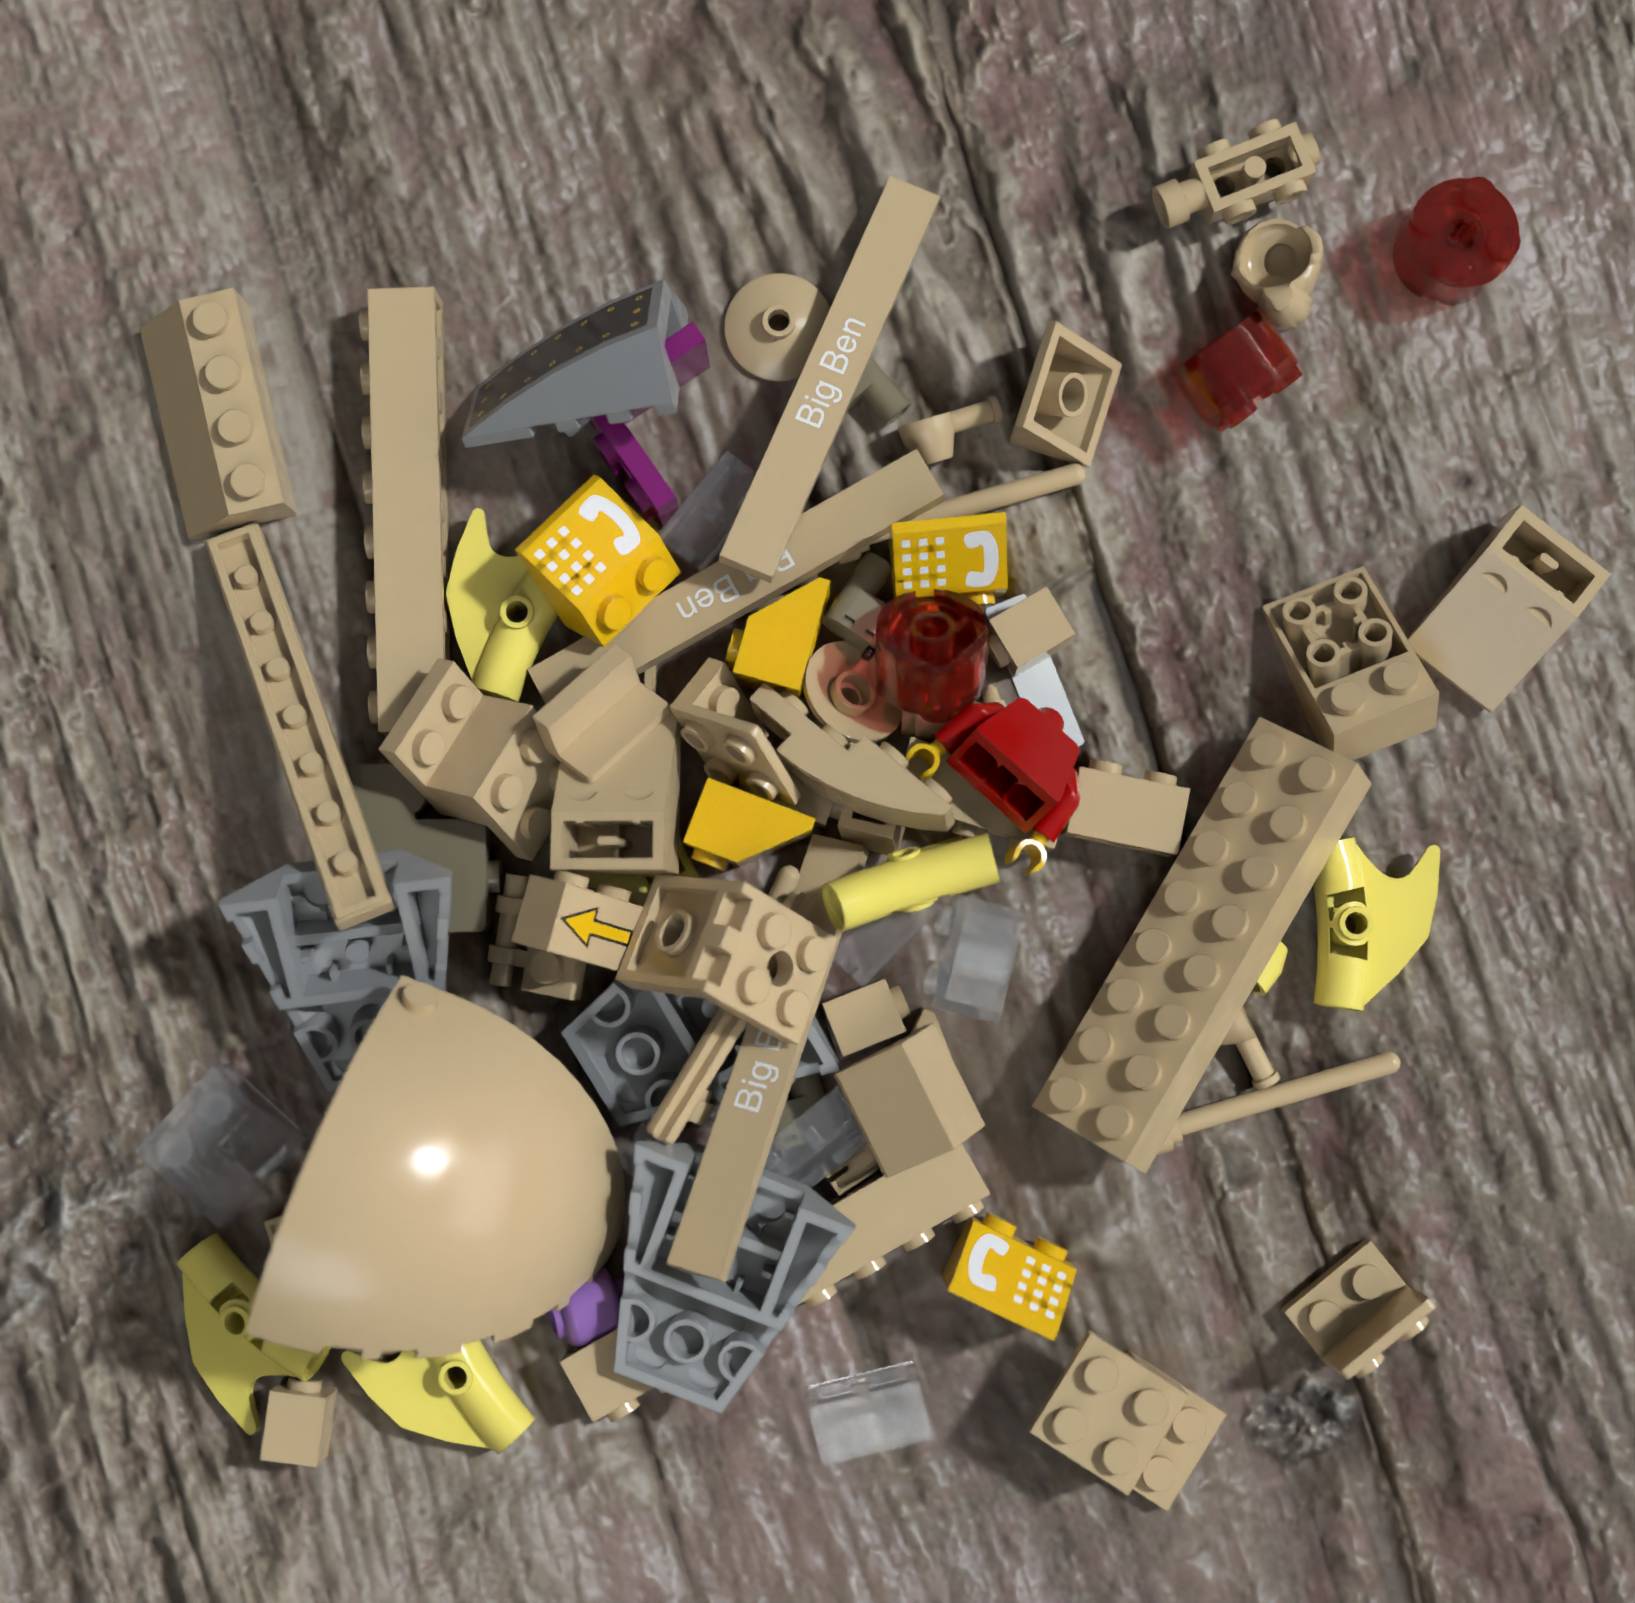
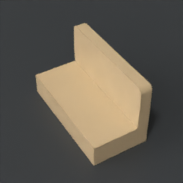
[533,643,671,783]

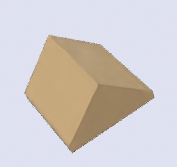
[1008,321,1122,467]
[834,1023,985,1178]

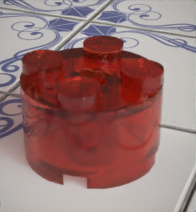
[1392,176,1521,305]
[1169,307,1303,433]
[875,589,989,723]

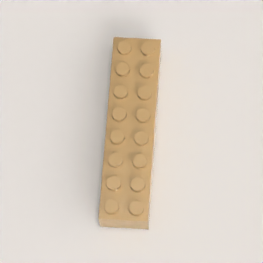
[1032,717,1372,1174]

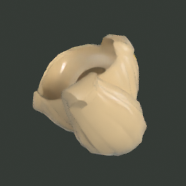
[1230,219,1324,332]

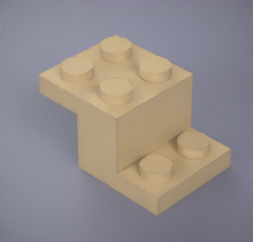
[378,658,560,861]
[1028,1330,1227,1512]

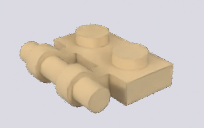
[487,873,597,1000]

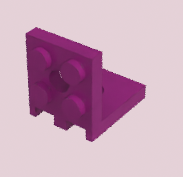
[589,321,710,530]

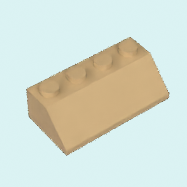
[140,288,298,540]

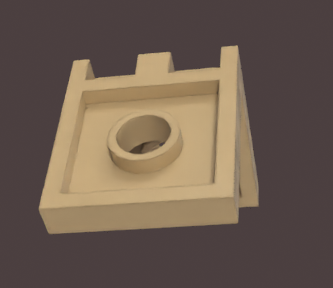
[615,875,838,1045]

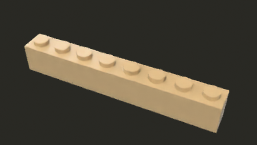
[359,287,452,736]
[560,1144,990,1422]

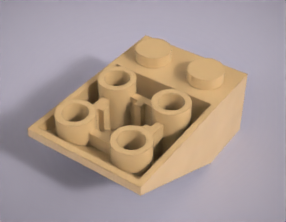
[1407,505,1611,713]
[1262,566,1439,760]
[550,704,681,874]

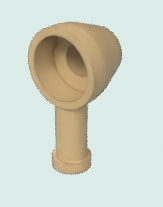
[898,395,1003,465]
[1220,1007,1281,1090]

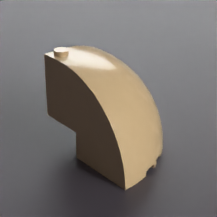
[246,975,626,1360]

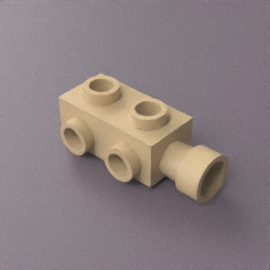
[1152,119,1320,229]

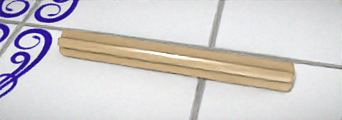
[647,889,817,1145]

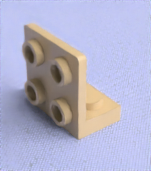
[669,658,802,806]
[1280,1238,1436,1380]

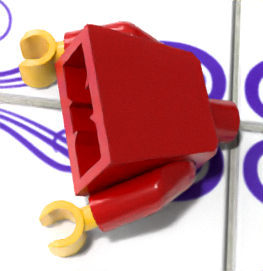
[905,697,1080,876]

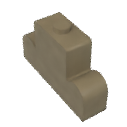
[350,764,503,933]

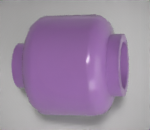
[547,1267,624,1348]

